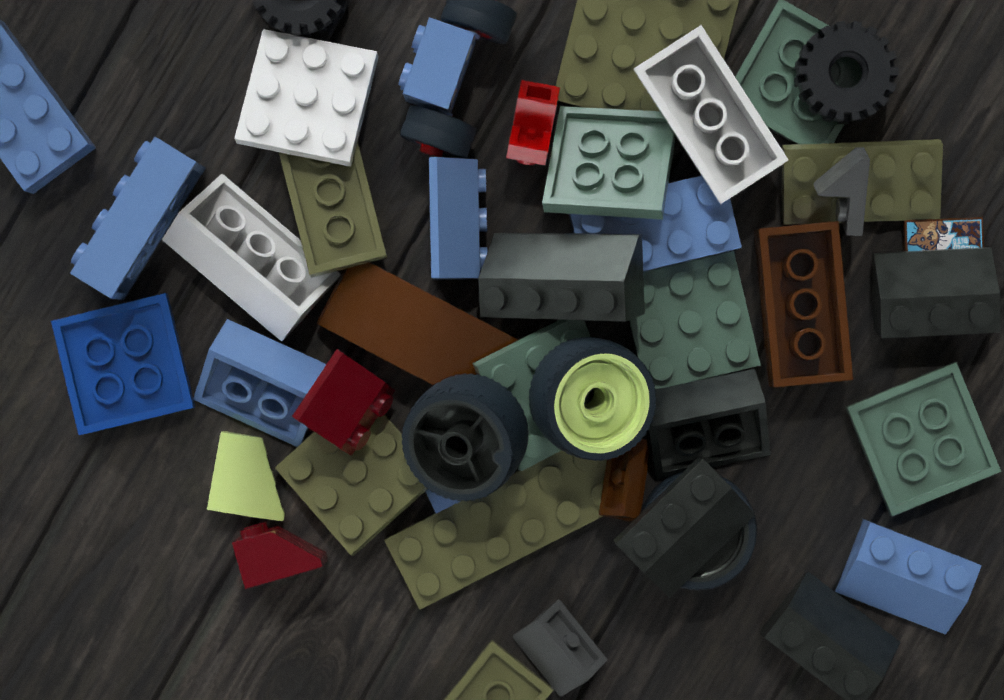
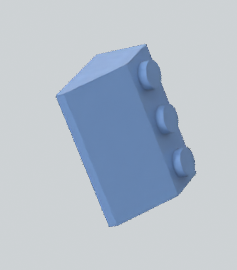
[429,157,488,280]
[193,319,326,447]
[835,519,982,635]

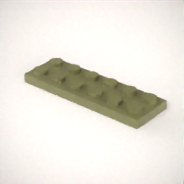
[384,451,607,610]

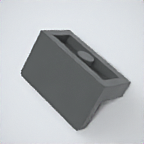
[513,599,608,696]

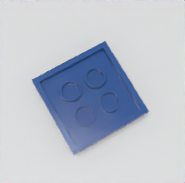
[51,293,195,435]

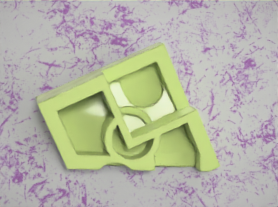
[207,431,285,521]

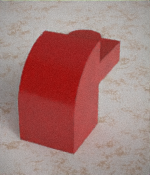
[506,80,560,165]

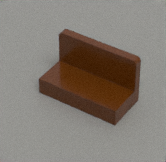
[599,439,650,522]

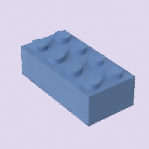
[0,20,96,194]
[70,137,206,300]
[568,176,742,272]

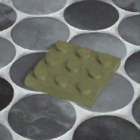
[275,414,428,556]

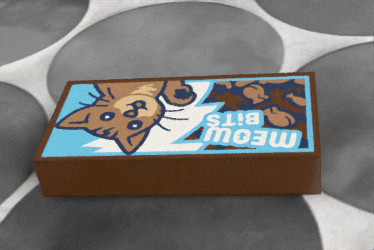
[902,217,984,251]

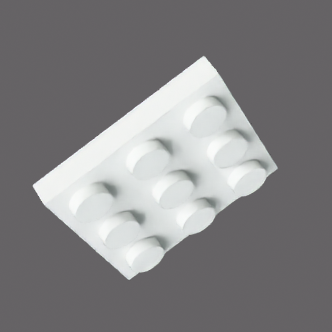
[234,29,379,167]

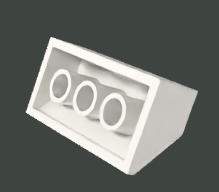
[633,25,788,204]
[162,174,341,342]

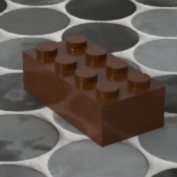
[754,221,853,387]

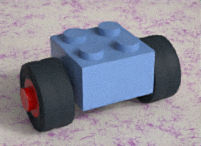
[398,0,517,159]

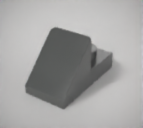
[813,147,870,236]

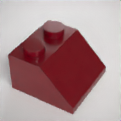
[292,349,395,456]
[232,522,328,589]

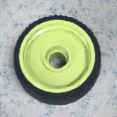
[529,337,656,461]

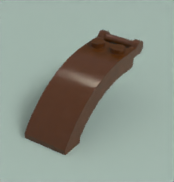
[317,262,518,385]

